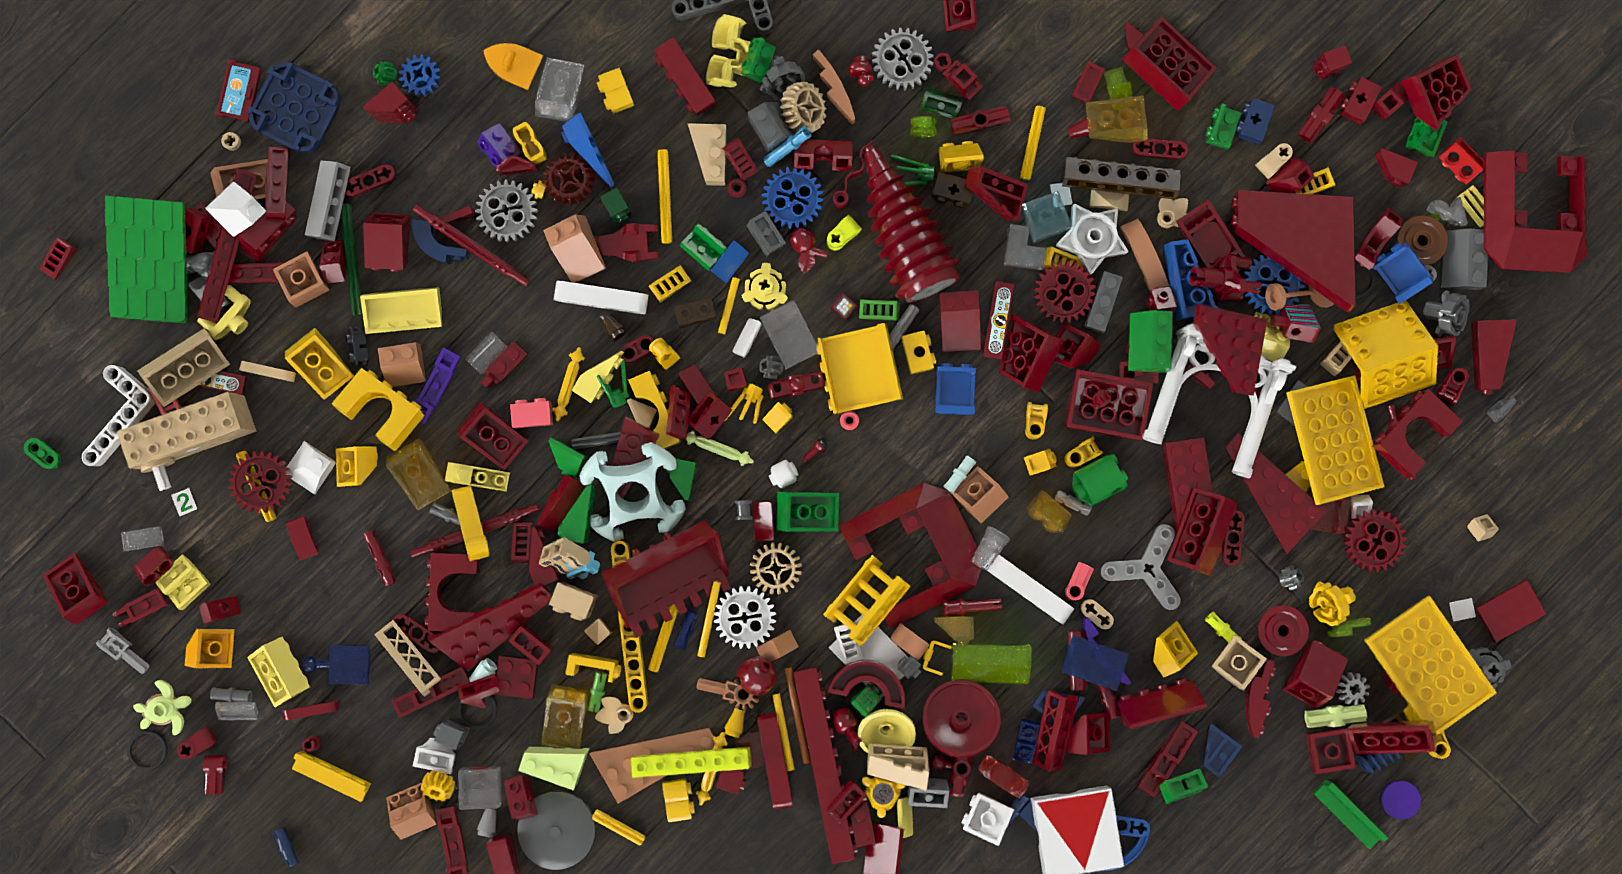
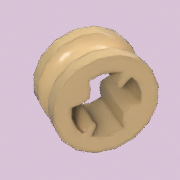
[221,132,241,151]

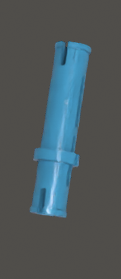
[763,127,811,167]

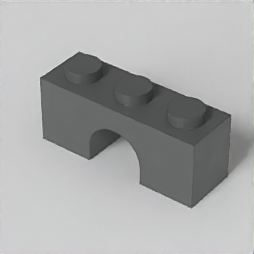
[1084,271,1123,334]

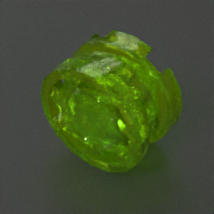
[910,116,937,137]

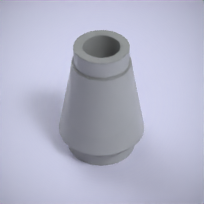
[477,808,497,838]

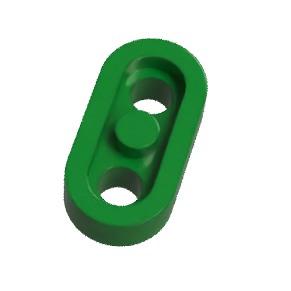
[24,438,61,469]

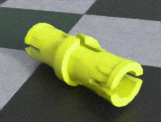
[1205,612,1242,643]

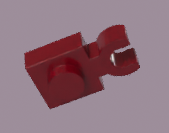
[1184,362,1215,389]

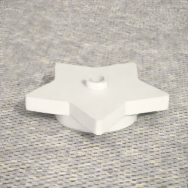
[1056,204,1128,275]

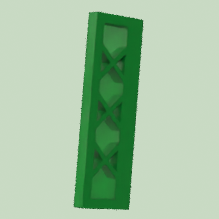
[1313,780,1388,849]

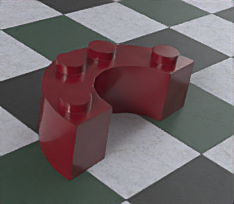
[828,660,905,709]

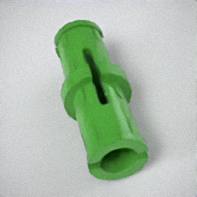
[587,672,608,712]

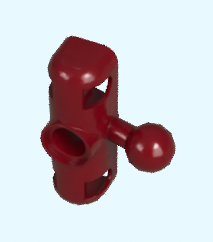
[768,371,825,400]
[931,755,974,798]

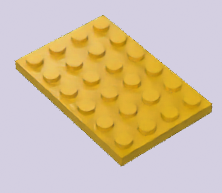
[1286,376,1384,505]
[1365,596,1496,735]

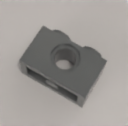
[433,719,470,750]
[907,778,949,808]

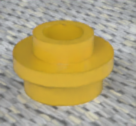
[531,180,546,199]

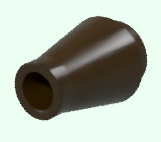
[600,312,626,341]

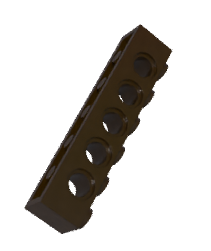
[1062,157,1181,200]

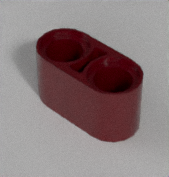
[621,335,654,363]
[134,547,174,586]

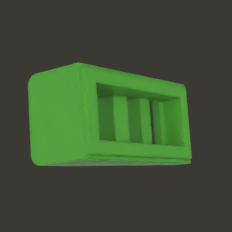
[859,300,900,321]

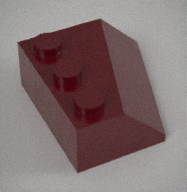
[1401,54,1472,130]
[999,314,1064,392]

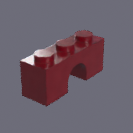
[794,139,853,171]

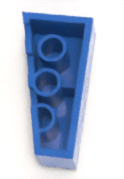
[1163,239,1218,321]

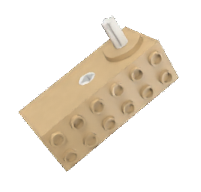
[117,392,257,491]

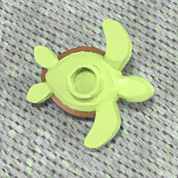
[133,680,191,735]

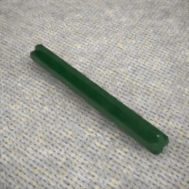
[341,203,363,316]

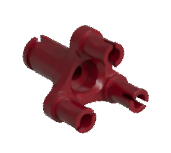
[1189,254,1261,302]

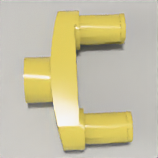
[197,285,251,340]

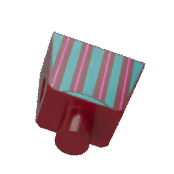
[1270,304,1321,343]

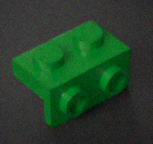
[680,224,727,271]

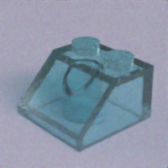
[1022,191,1072,244]

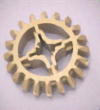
[780,82,827,133]
[750,543,802,595]

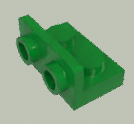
[741,38,776,83]
[1205,103,1241,150]
[1405,117,1448,157]

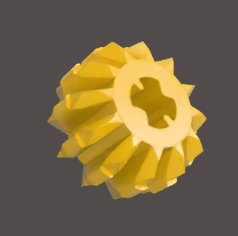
[421,770,455,802]

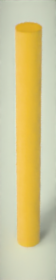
[697,581,721,657]
[772,693,795,771]

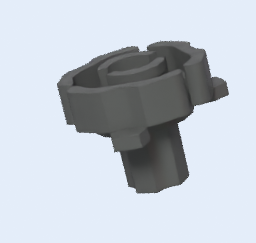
[760,55,805,101]
[1423,290,1470,337]
[1468,647,1511,689]

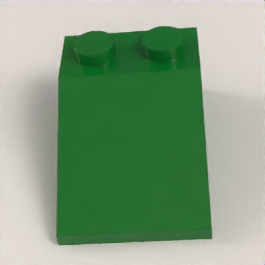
[558,485,596,543]
[776,492,839,531]

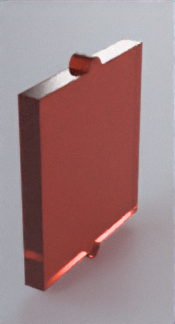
[734,731,766,771]

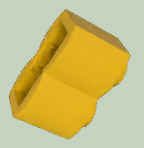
[597,68,634,114]
[513,122,547,165]
[662,778,695,822]

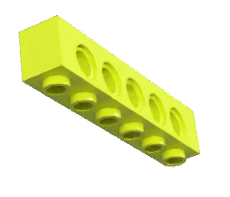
[631,747,751,778]

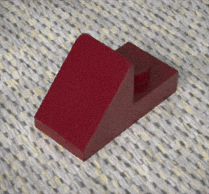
[1119,362,1159,384]
[458,674,500,708]

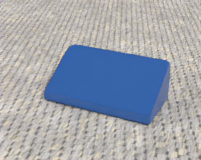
[711,241,750,284]

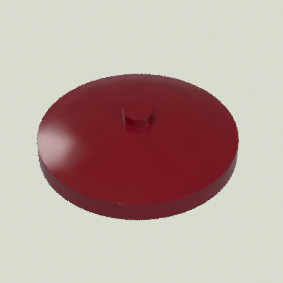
[922,680,1001,758]

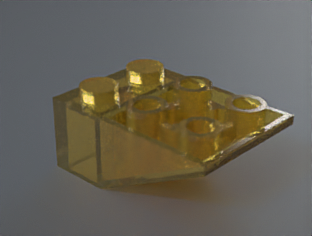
[1026,490,1072,533]

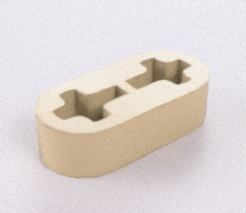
[1080,599,1114,629]

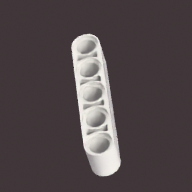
[554,281,649,314]
[986,554,1074,625]

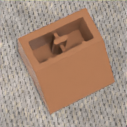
[386,783,436,840]

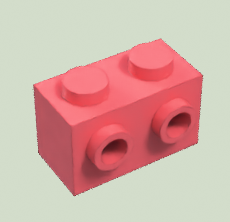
[510,398,553,429]

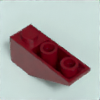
[529,526,561,586]

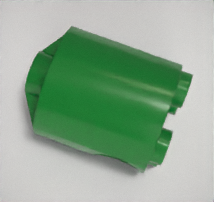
[1072,454,1128,507]

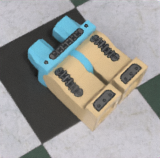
[539,537,600,579]

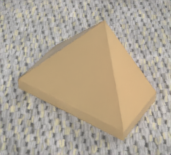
[1089,190,1129,211]
[627,399,657,429]

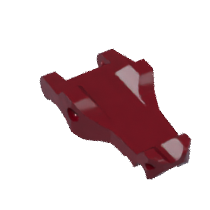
[594,223,660,263]

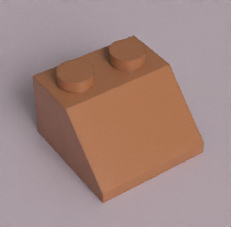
[273,252,330,308]
[378,342,426,387]
[950,466,1008,523]

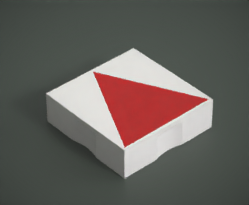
[1031,786,1124,874]

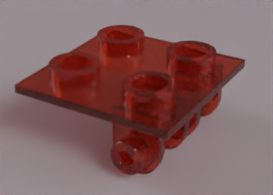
[1310,494,1351,534]

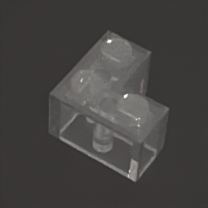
[1003,224,1046,270]

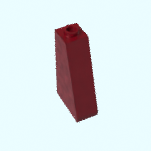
[1471,319,1516,394]
[486,833,520,874]

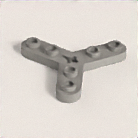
[1100,524,1180,610]

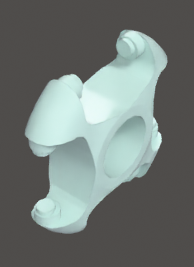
[580,442,685,542]

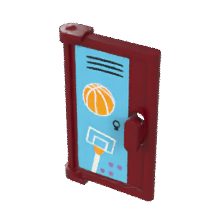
[215,59,261,122]

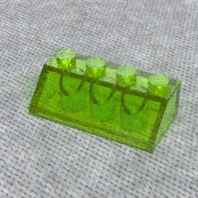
[951,643,1031,684]

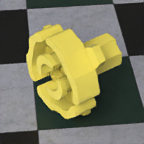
[742,263,788,310]

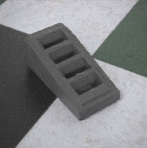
[1486,398,1517,423]

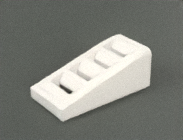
[834,624,863,664]

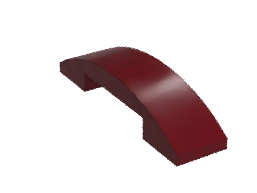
[435,806,469,874]

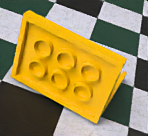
[1334,300,1438,409]

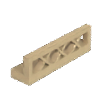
[374,620,441,697]

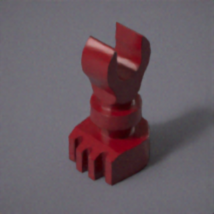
[1092,389,1112,408]

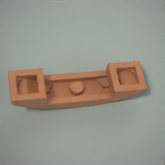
[1120,219,1169,293]

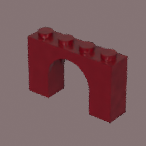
[1372,389,1462,478]
[425,553,480,631]

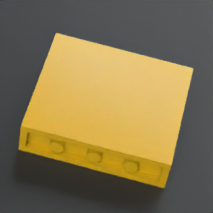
[816,323,903,414]

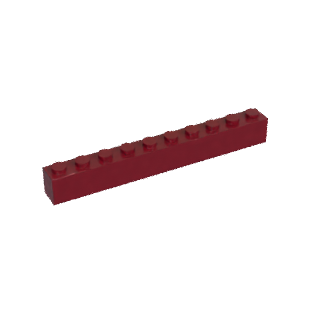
[793,666,858,864]

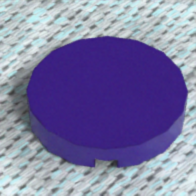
[1381,780,1421,820]

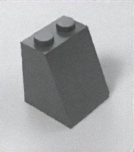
[747,102,797,154]

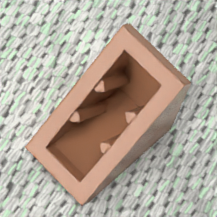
[756,630,799,662]

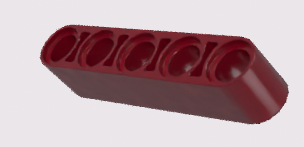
[757,713,793,810]

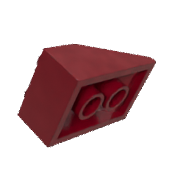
[938,290,981,352]
[457,402,529,470]
[43,553,108,625]

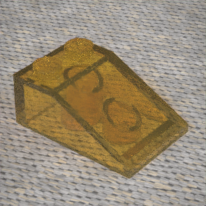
[1086,96,1148,143]
[386,438,451,510]
[541,684,590,749]

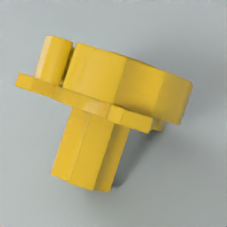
[1309,581,1356,626]

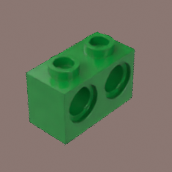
[1159,769,1208,804]

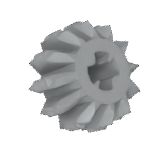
[1336,672,1370,705]

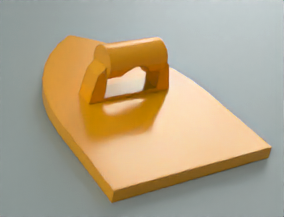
[483,43,543,90]

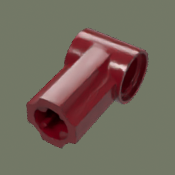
[203,755,228,795]

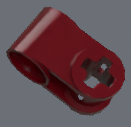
[1435,368,1469,406]
[177,726,218,759]

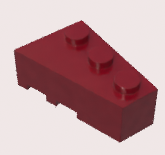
[965,167,1029,221]
[238,202,297,263]

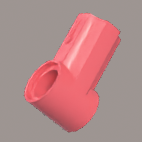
[1065,562,1094,601]

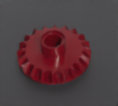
[1258,606,1309,656]

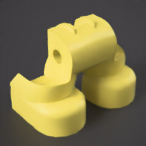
[706,14,750,88]

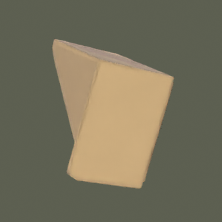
[1467,514,1499,542]
[584,618,612,645]

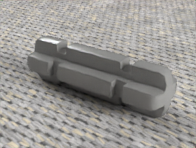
[1055,491,1092,515]

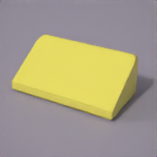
[897,796,913,838]

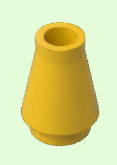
[724,708,745,738]

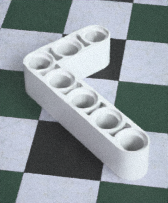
[82,365,155,466]

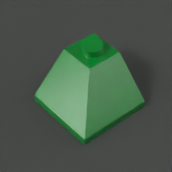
[549,437,589,478]

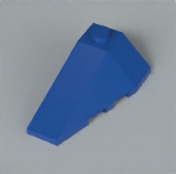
[561,113,616,190]

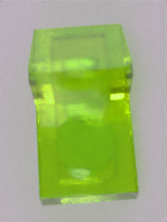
[1103,67,1133,110]

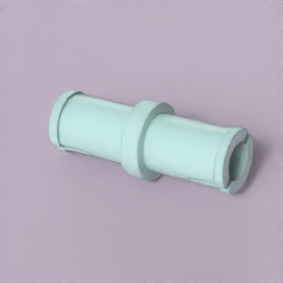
[944,456,976,493]

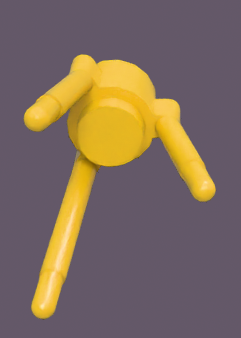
[724,384,764,424]

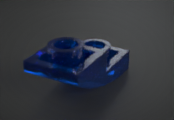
[1013,718,1040,763]

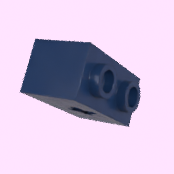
[1236,98,1275,145]

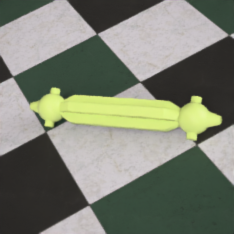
[685,430,754,466]

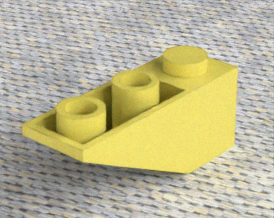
[572,351,624,403]
[445,462,510,491]

